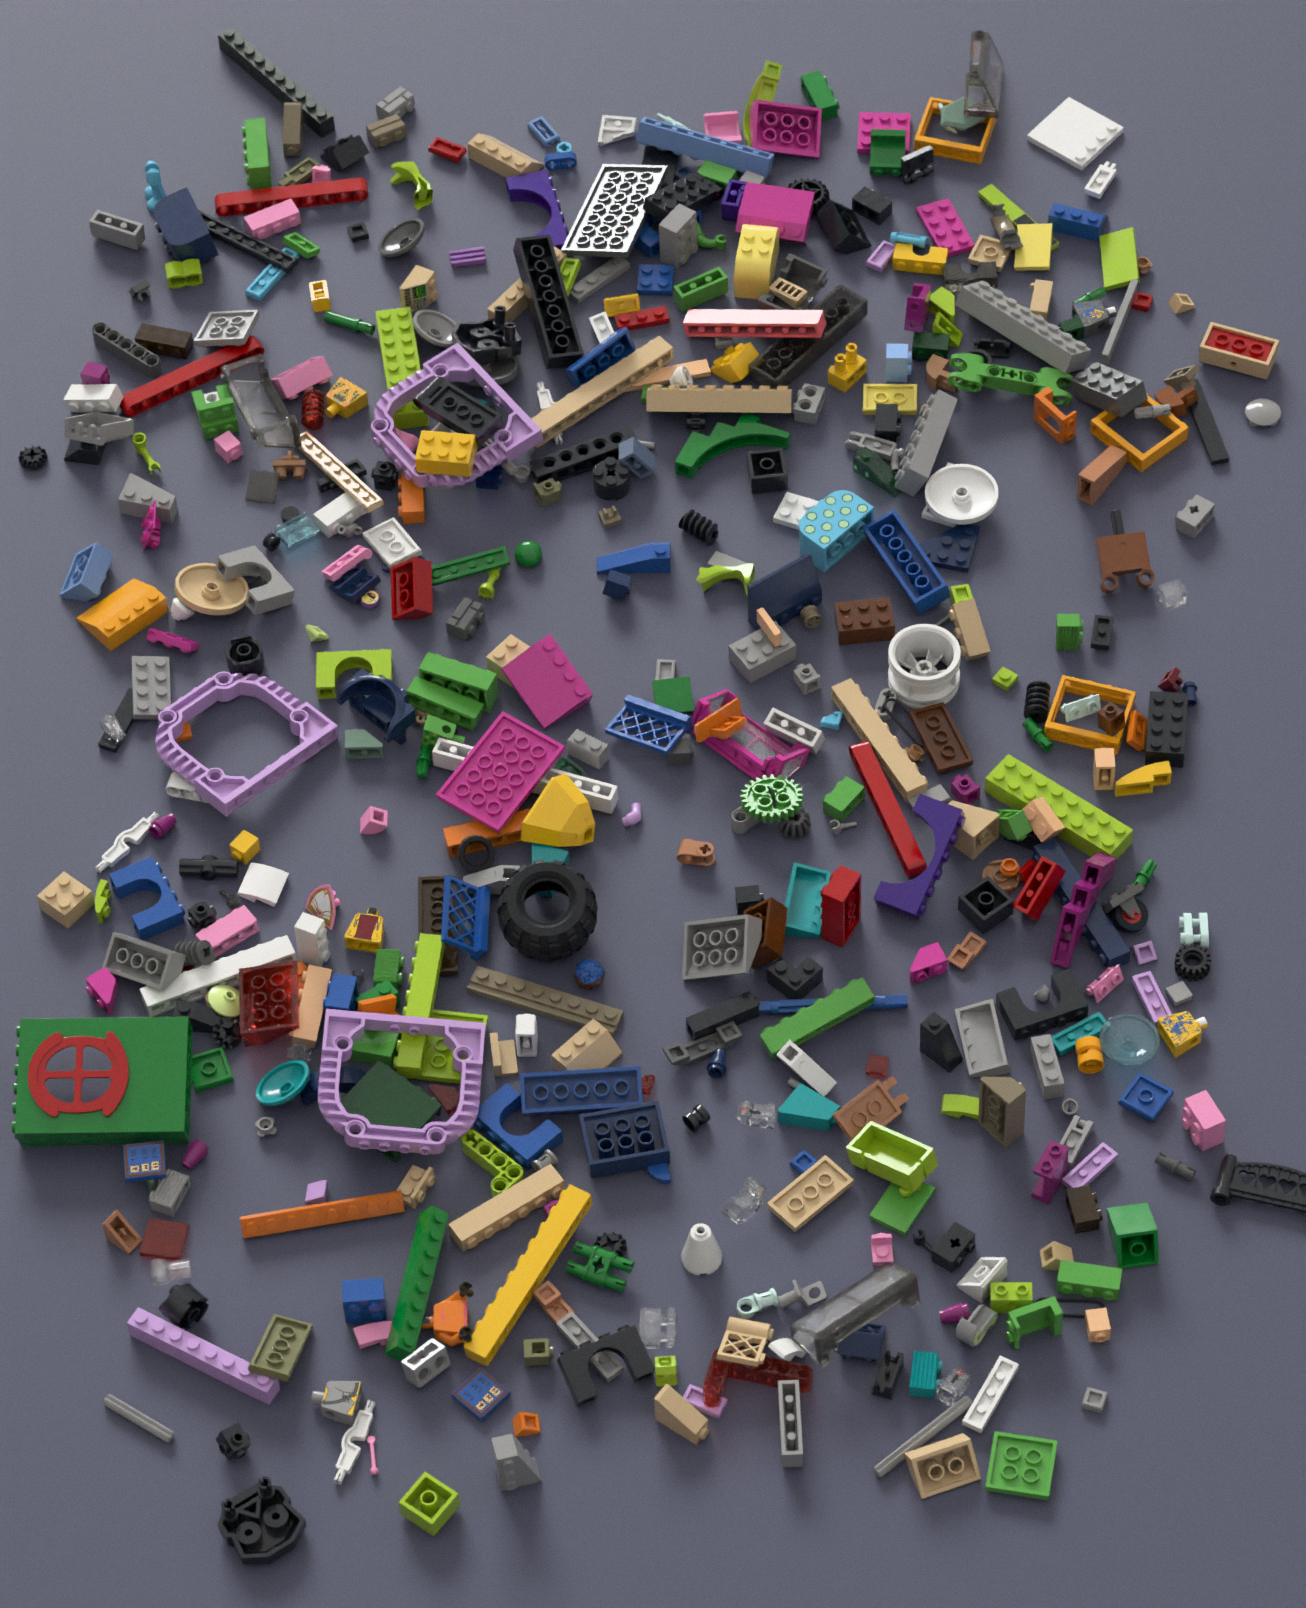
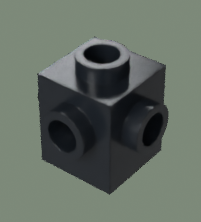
[371,461,399,491]
[188,900,217,932]
[215,1423,251,1460]

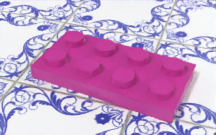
[916,198,975,257]

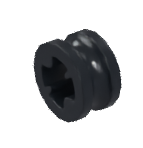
[263,533,281,551]

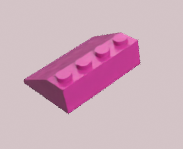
[749,100,822,158]
[735,182,815,244]
[501,634,593,729]

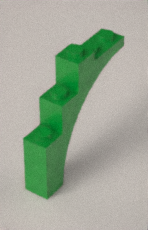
[675,412,790,479]

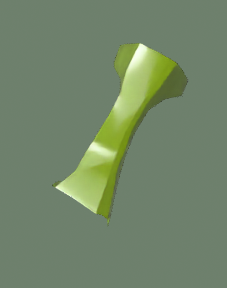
[390,162,433,210]
[696,564,755,597]

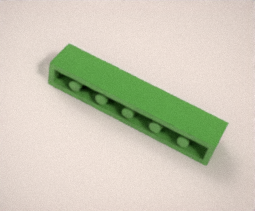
[760,977,875,1060]

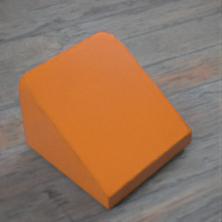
[513,1412,541,1437]

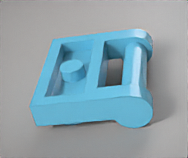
[890,232,930,248]

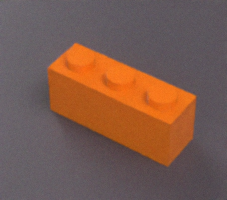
[398,471,425,524]

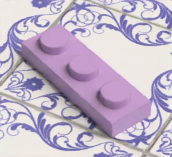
[1132,971,1172,1027]
[1062,1142,1118,1189]

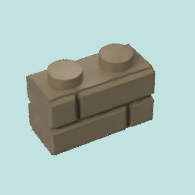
[366,114,406,149]

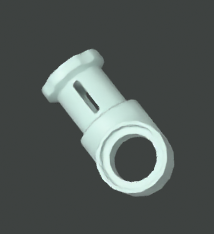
[737,1288,779,1319]

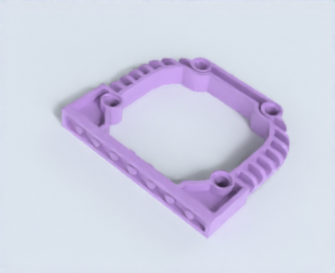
[371,343,543,488]
[155,671,338,817]
[318,1009,486,1155]

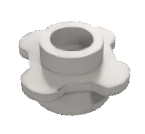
[255,1117,277,1137]

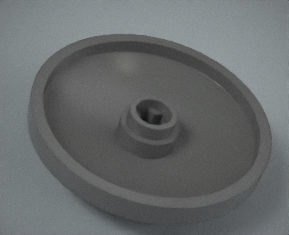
[461,355,519,387]

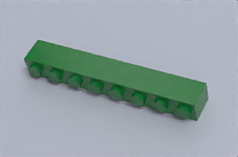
[384,1205,449,1362]

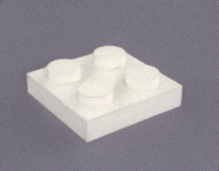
[773,492,819,530]

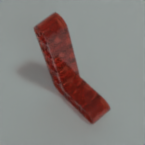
[703,1349,813,1408]

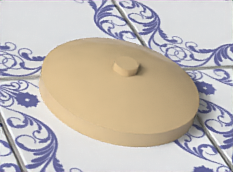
[174,563,249,615]

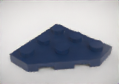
[919,524,980,573]

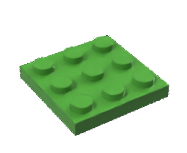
[985,1431,1058,1500]

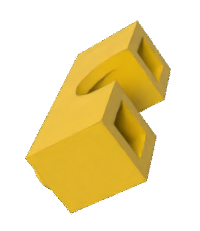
[893,243,948,276]

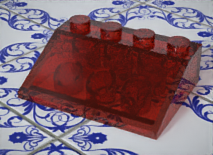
[239,960,300,1047]

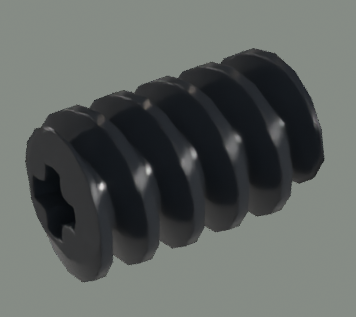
[678,509,719,545]
[1024,681,1051,724]

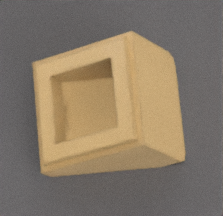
[1168,293,1195,314]

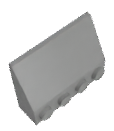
[682,915,762,981]

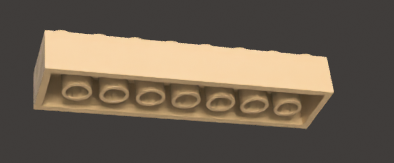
[646,384,792,413]

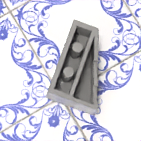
[118,472,178,524]

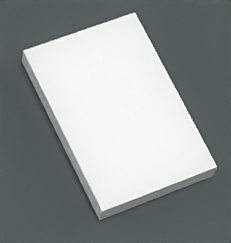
[362,517,422,569]

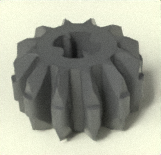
[778,808,811,840]

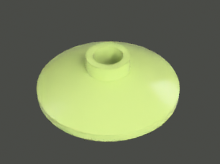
[208,984,245,1018]

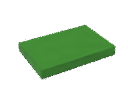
[869,1182,935,1236]

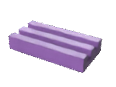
[449,246,486,268]

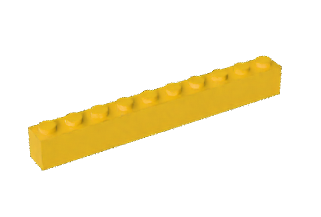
[464,1184,593,1367]

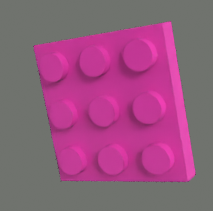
[857,112,911,155]

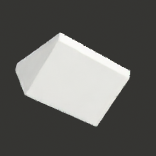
[956,1257,1007,1304]

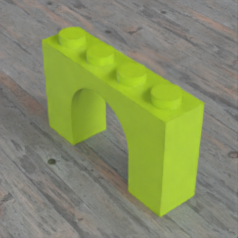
[316,649,393,699]

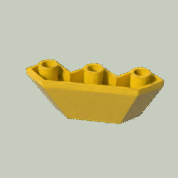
[521,774,595,847]

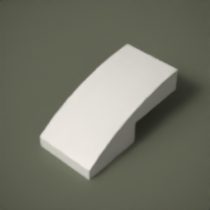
[768,1338,807,1362]

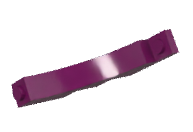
[1050,853,1117,968]

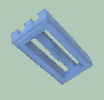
[528,116,560,147]

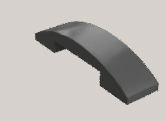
[663,1021,743,1065]

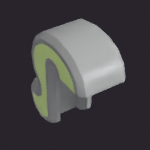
[956,1304,998,1347]

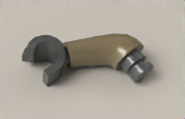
[990,204,1023,250]

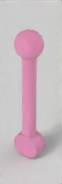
[367,1436,379,1475]

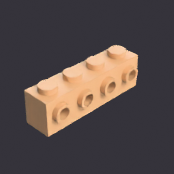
[289,965,332,1048]

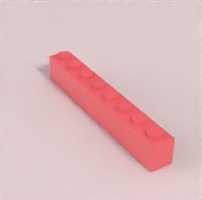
[683,309,826,338]

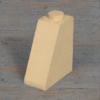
[654,1383,709,1445]

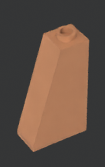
[1077,445,1127,506]

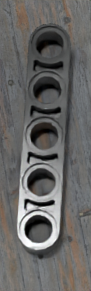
[92,322,161,378]

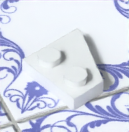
[598,115,637,146]

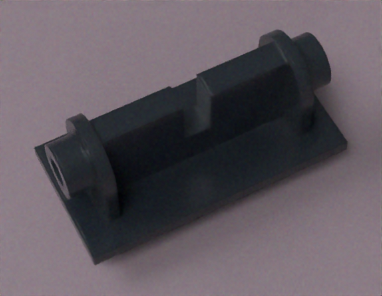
[974,337,1010,358]

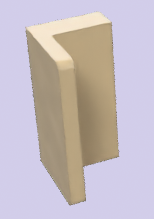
[489,1032,518,1077]

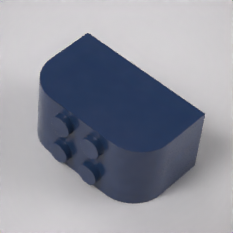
[153,187,219,264]

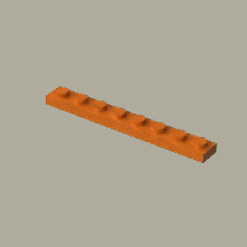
[240,1190,405,1238]

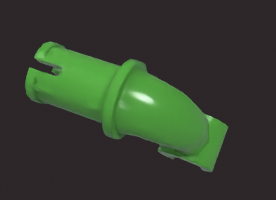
[697,223,727,249]

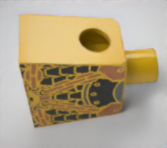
[325,377,368,418]

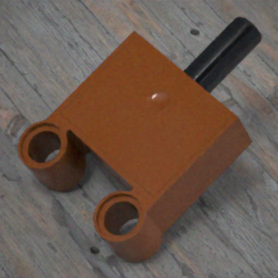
[1095,510,1155,594]

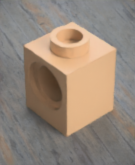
[1085,1308,1111,1343]

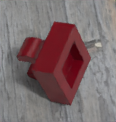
[1158,667,1184,692]

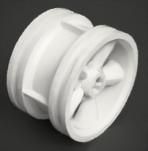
[888,624,961,709]

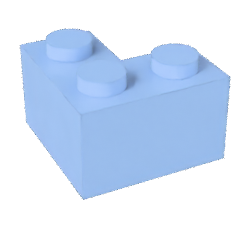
[886,344,912,383]

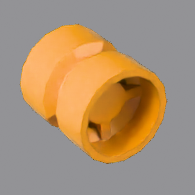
[1075,1036,1104,1074]

